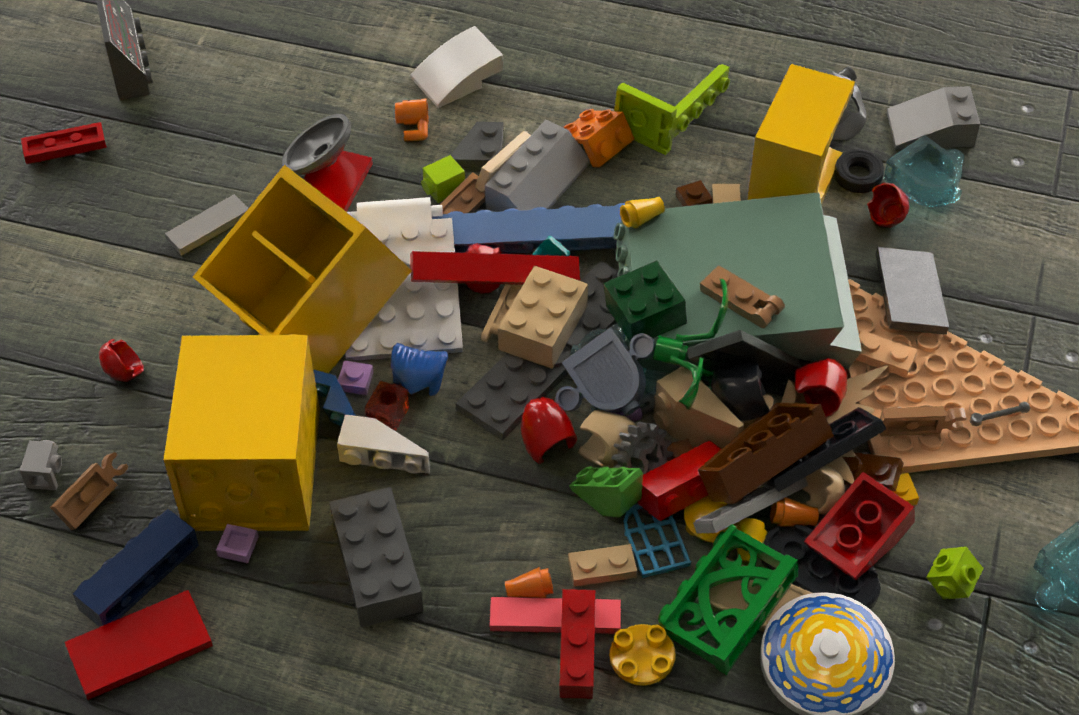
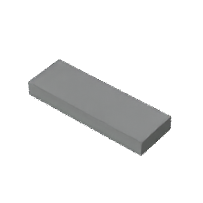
[165,194,249,256]

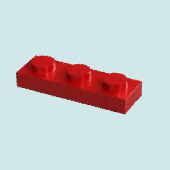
[21,122,107,164]

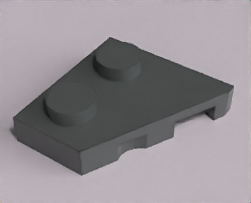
[451,122,504,167]

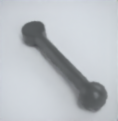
[970,402,1030,426]

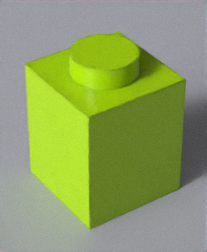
[421,155,465,203]

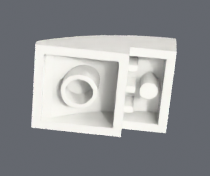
[411,26,503,108]

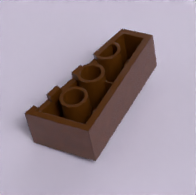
[698,403,834,504]

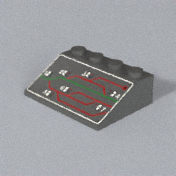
[96,0,153,100]

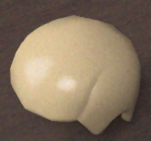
[803,466,845,515]

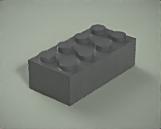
[329,487,424,627]

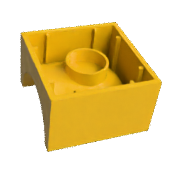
[747,64,855,204]

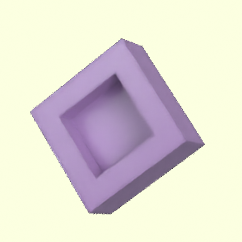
[338,361,373,395]
[216,524,259,563]

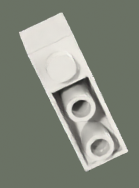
[337,415,430,474]

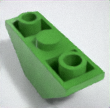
[569,466,643,517]

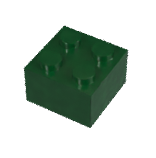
[603,260,687,341]

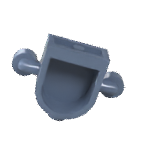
[555,327,656,416]

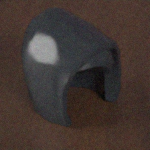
[711,361,770,421]

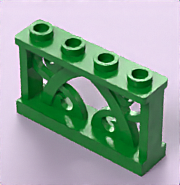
[658,524,798,675]

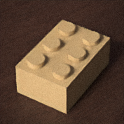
[498,266,588,369]

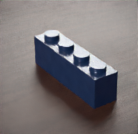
[73,509,199,627]

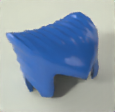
[390,343,448,396]

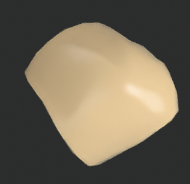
[578,409,636,468]

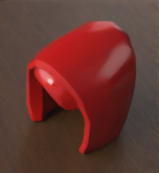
[794,358,847,418]
[521,397,577,464]

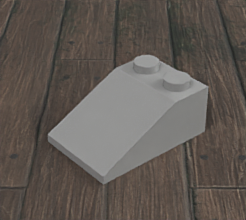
[887,86,980,150]

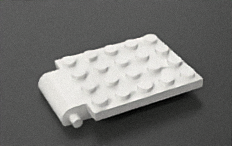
[346,197,463,361]

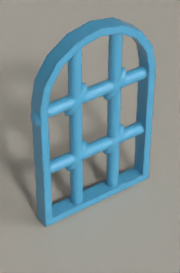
[624,504,691,578]

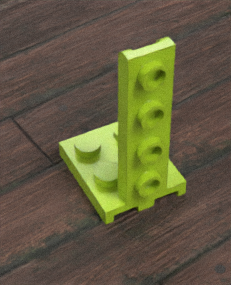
[614,64,730,155]

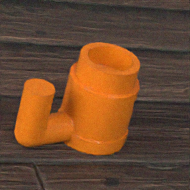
[395,98,429,141]

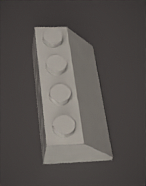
[485,119,590,212]

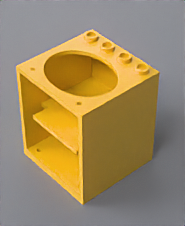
[193,165,412,374]
[163,334,320,531]

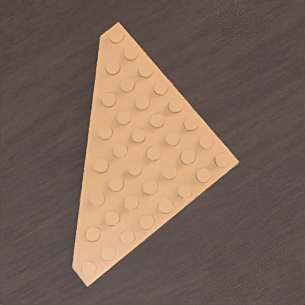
[845,279,1079,474]

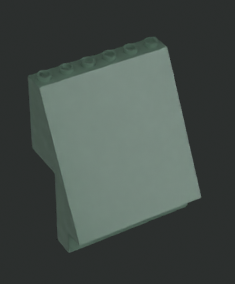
[614,192,862,381]

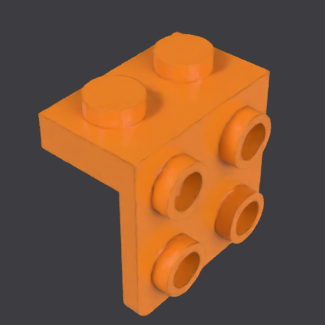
[563,109,635,167]

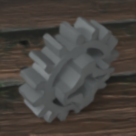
[612,421,673,475]

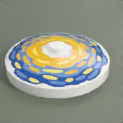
[760,593,895,715]

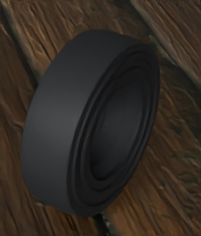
[835,149,884,193]

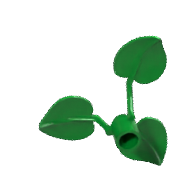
[653,278,728,410]

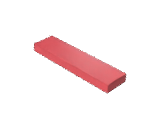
[490,597,621,634]

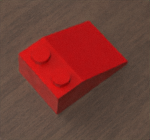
[804,472,915,580]

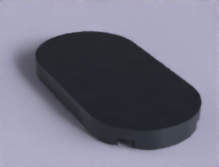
[761,524,881,610]

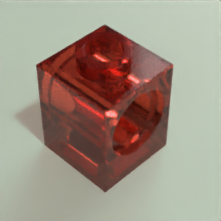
[365,380,409,431]

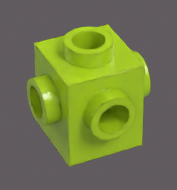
[926,547,984,599]

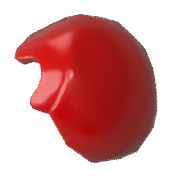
[867,183,909,228]
[99,339,144,382]

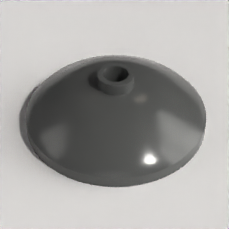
[282,114,351,175]

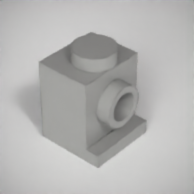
[20,440,62,490]

